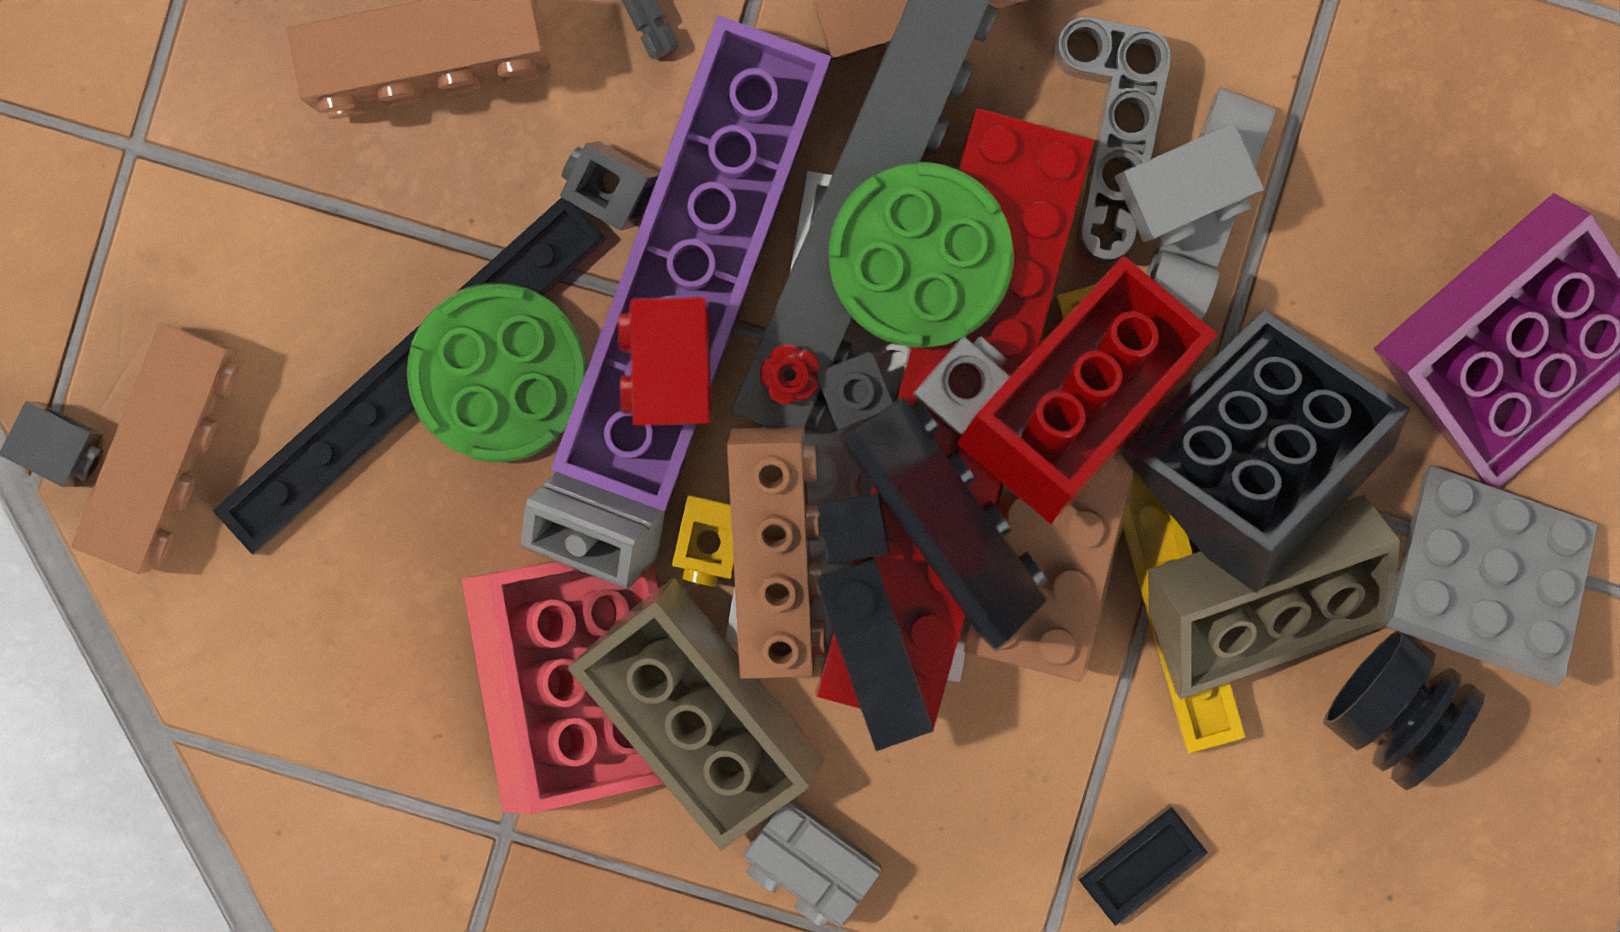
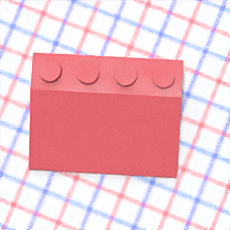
[461,561,664,814]

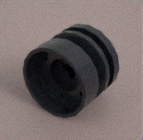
[1323,631,1485,790]

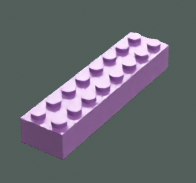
[550,15,831,511]

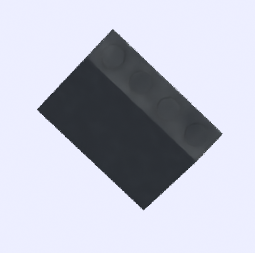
[1120,310,1410,594]
[841,396,1048,651]

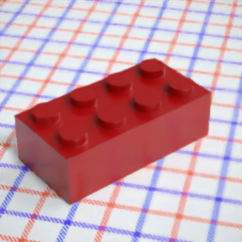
[957,255,1218,525]

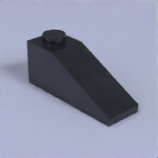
[815,557,934,752]

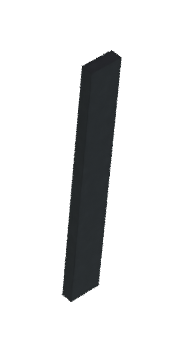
[213,197,607,555]

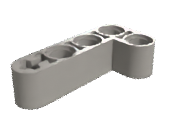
[1054,17,1171,263]
[1147,87,1276,320]

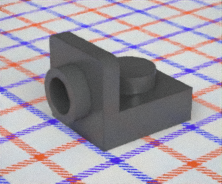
[817,352,893,430]

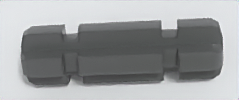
[622,0,678,60]

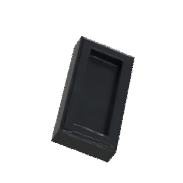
[1077,804,1208,926]

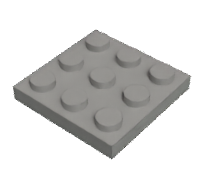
[1386,465,1598,687]

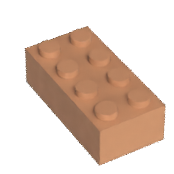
[286,0,551,119]
[963,439,1136,682]

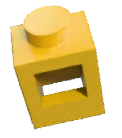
[672,495,734,587]

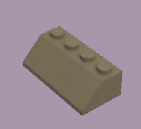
[1148,494,1400,699]
[568,577,825,851]

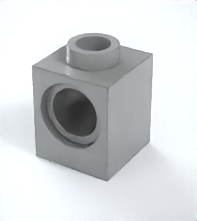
[912,337,1010,434]

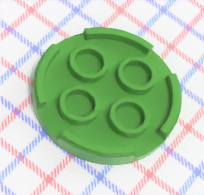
[829,162,1014,348]
[407,283,587,462]

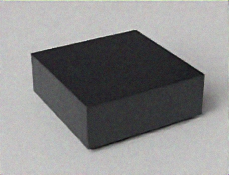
[817,493,890,565]

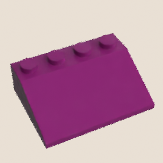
[1373,193,1620,489]

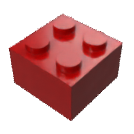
[618,297,712,426]

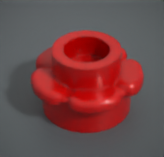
[759,344,820,405]

